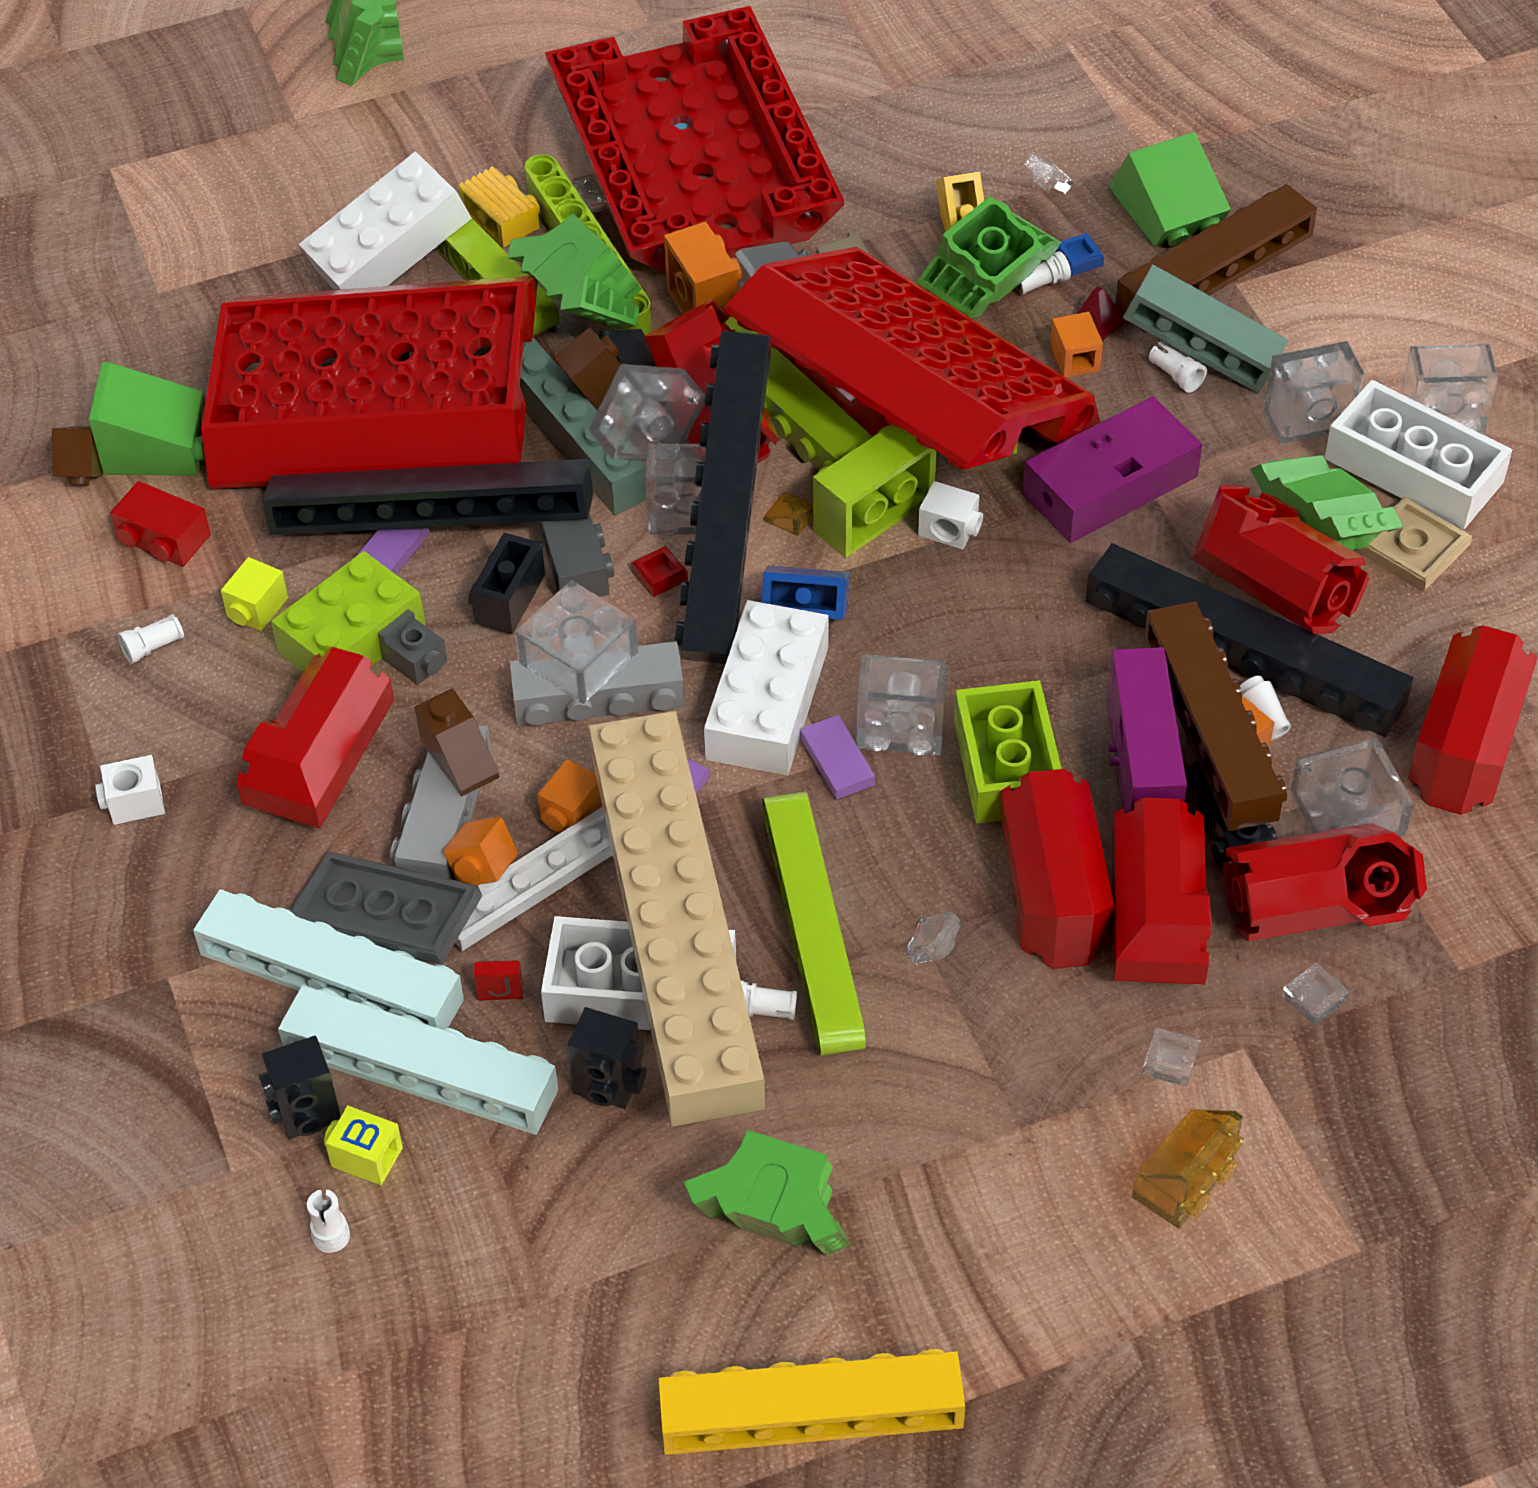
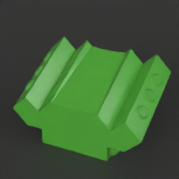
[325,0,404,86]
[916,195,1062,318]
[508,213,642,329]
[1250,455,1403,550]
[684,1130,850,1256]

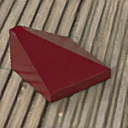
[1077,286,1126,341]

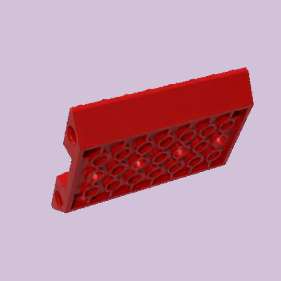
[545,6,844,274]
[724,246,1101,470]
[201,276,538,489]

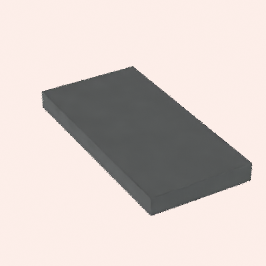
[290,851,482,965]

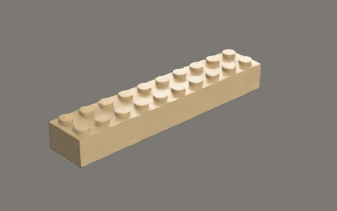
[589,711,765,1127]

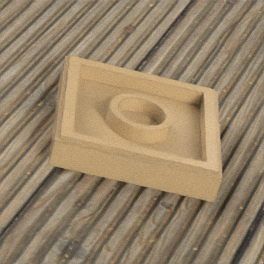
[1356,497,1472,591]

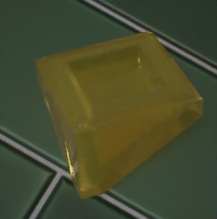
[763,491,813,536]

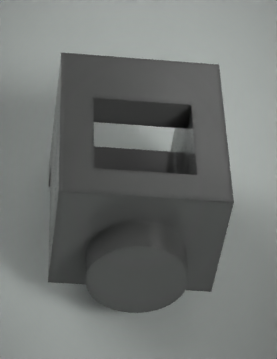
[378,609,447,685]

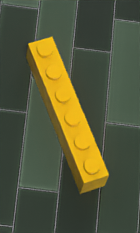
[659,1349,965,1455]

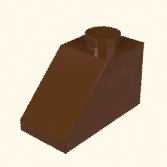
[554,327,626,423]
[52,426,103,484]
[414,688,500,797]

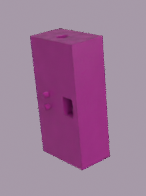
[1022,396,1203,544]
[1106,647,1187,814]

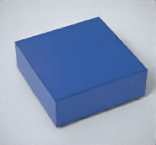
[1055,233,1104,276]

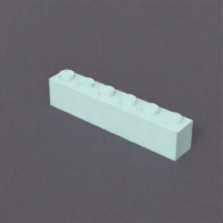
[193,889,464,1030]
[278,985,558,1135]

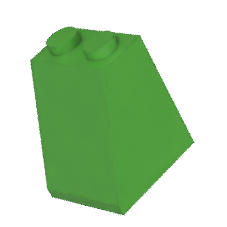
[1109,131,1231,247]
[89,362,205,476]

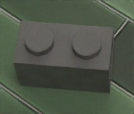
[541,512,614,605]

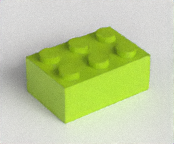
[813,425,936,558]
[271,551,425,673]
[954,680,1062,824]

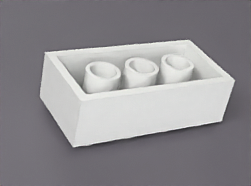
[299,151,472,290]
[1324,380,1513,530]
[704,600,828,776]
[541,916,736,1031]

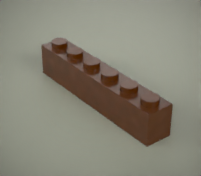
[1115,184,1317,333]
[1144,601,1287,831]

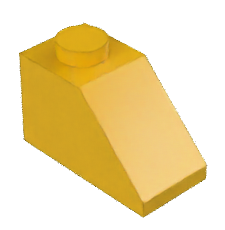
[935,172,984,231]

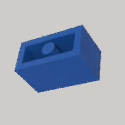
[761,565,850,620]

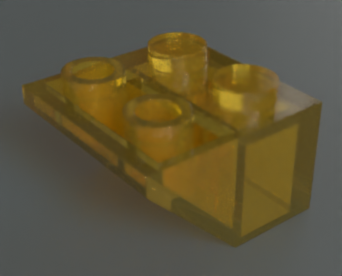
[1132,1109,1243,1229]

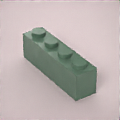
[1123,265,1289,393]

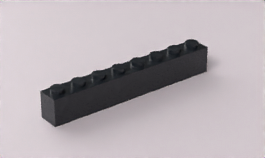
[675,331,771,664]
[262,459,594,535]
[1085,543,1414,738]

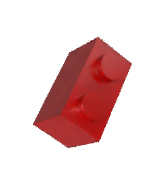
[110,481,211,567]

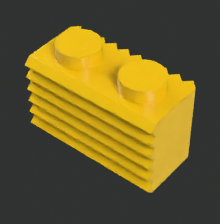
[459,166,540,248]

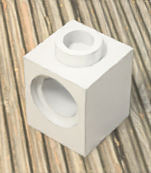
[918,481,983,549]
[95,755,165,825]

